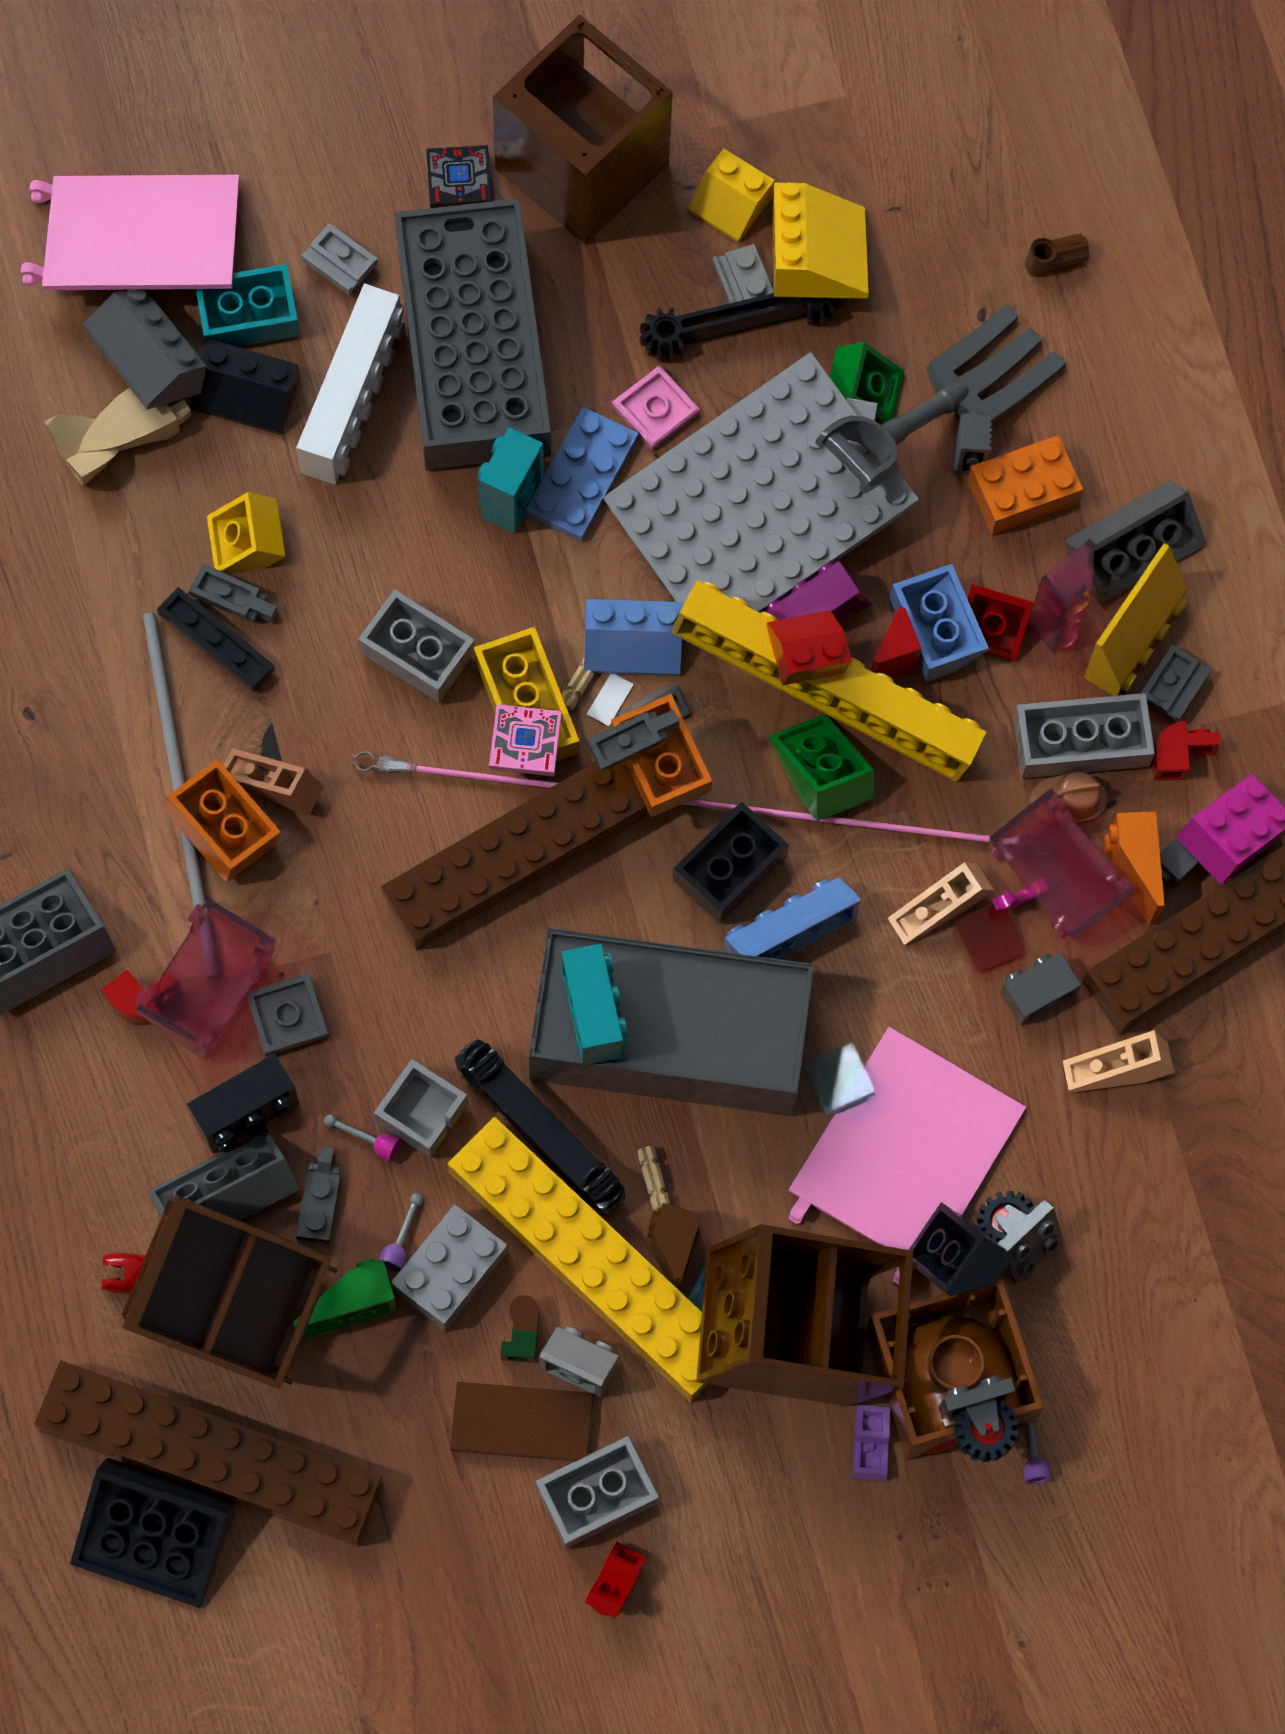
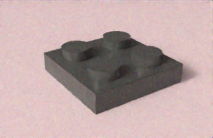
[246,973,329,1057]

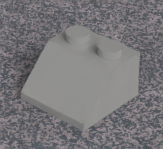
[539,1327,619,1398]

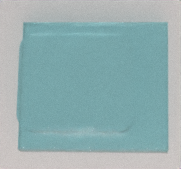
[804,1043,875,1115]

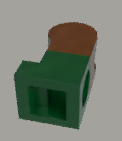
[500,1295,539,1363]

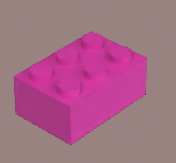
[1176,774,1285,885]

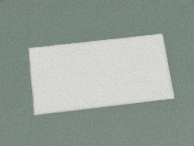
[586,674,634,726]

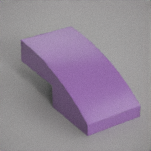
[852,1405,891,1481]

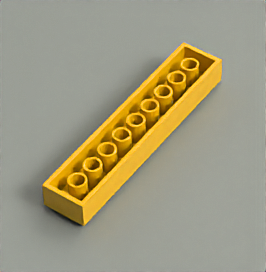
[670,580,986,782]
[447,1116,708,1403]

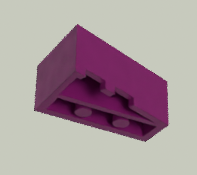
[765,561,872,623]

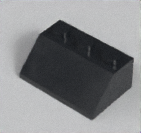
[190,338,300,435]
[909,1202,1014,1296]

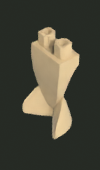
[45,388,192,486]

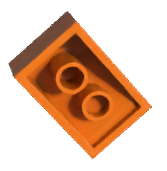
[1104,811,1165,925]

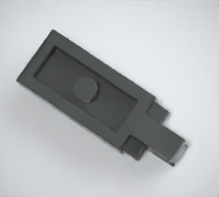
[189,564,279,624]
[587,709,680,772]
[296,1147,341,1243]

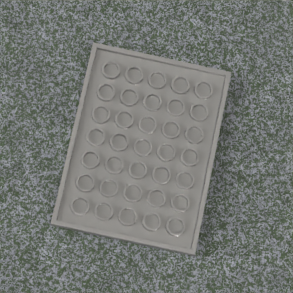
[603,352,920,613]

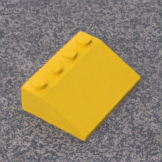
[772,182,869,299]
[1084,543,1188,696]

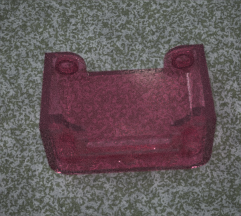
[988,788,1135,941]
[134,898,276,1061]

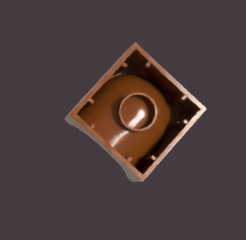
[866,1277,1044,1460]

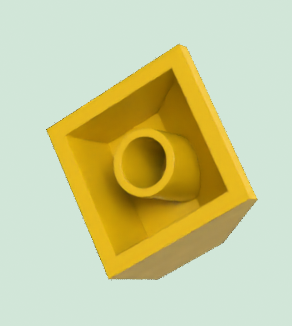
[687,148,775,243]
[207,492,286,574]

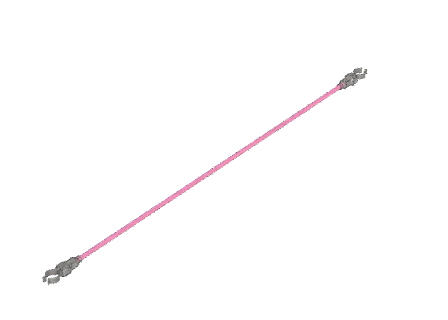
[351,752,1055,856]

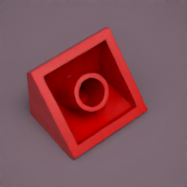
[968,584,1034,661]
[871,606,922,679]

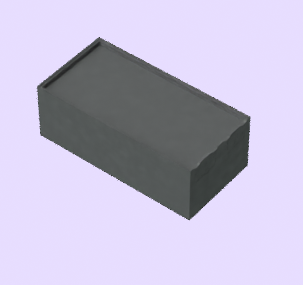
[529,928,814,1116]

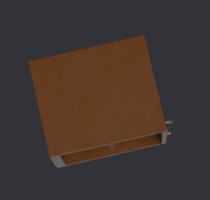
[492,14,673,245]
[119,1193,338,1389]
[696,1224,918,1406]

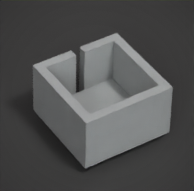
[374,1059,468,1158]

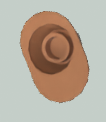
[1030,772,1107,826]

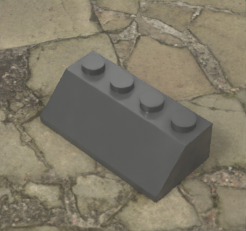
[82,289,206,410]
[1064,481,1206,605]
[147,1129,300,1221]

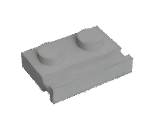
[301,223,378,296]
[712,244,774,304]

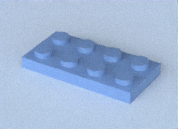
[525,407,639,542]

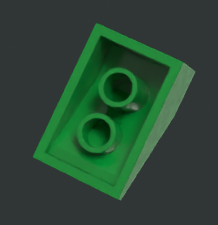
[769,714,874,821]
[293,1259,397,1340]

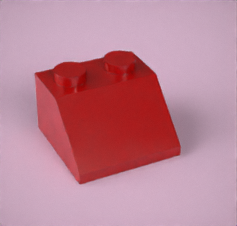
[766,610,852,686]

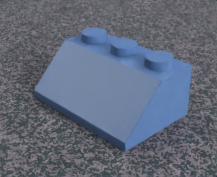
[890,564,989,683]
[584,599,683,676]

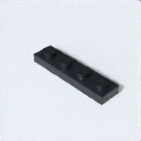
[157,587,275,692]

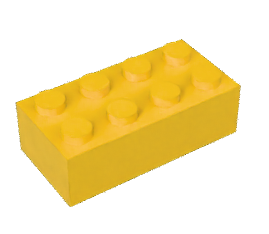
[474,626,580,775]

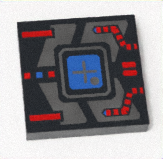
[426,145,492,208]

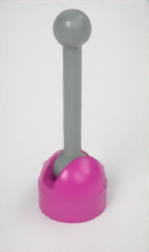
[324,1114,402,1163]

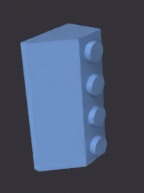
[723,877,861,960]

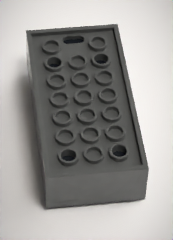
[394,199,551,470]

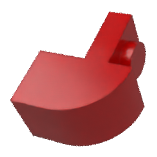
[1152,721,1220,781]
[101,970,181,1026]
[585,1542,648,1618]

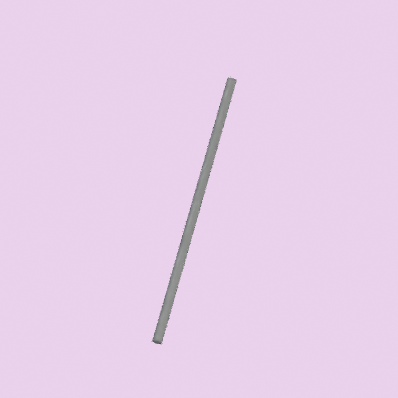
[143,612,219,980]

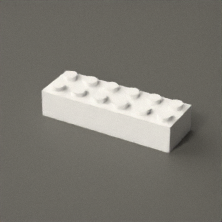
[296,283,405,485]

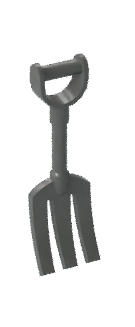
[815,304,1066,493]

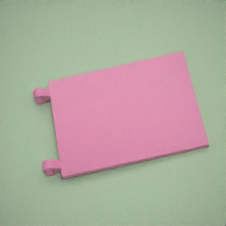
[21,175,240,290]
[788,1027,1026,1285]

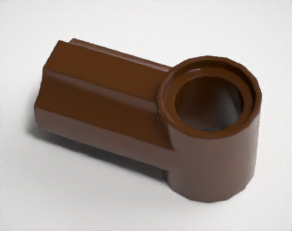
[1025,233,1090,277]

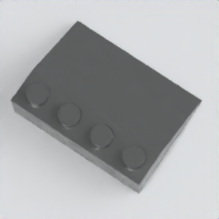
[0,868,117,1015]

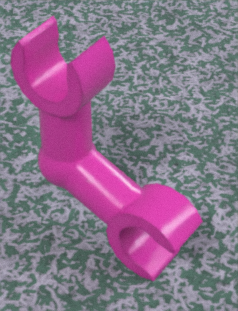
[991,878,1049,912]

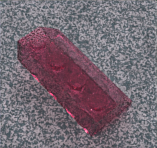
[1027,539,1094,653]

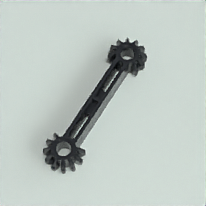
[639,293,842,362]
[455,1039,626,1216]

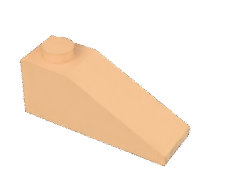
[888,862,995,945]
[1063,1030,1175,1093]

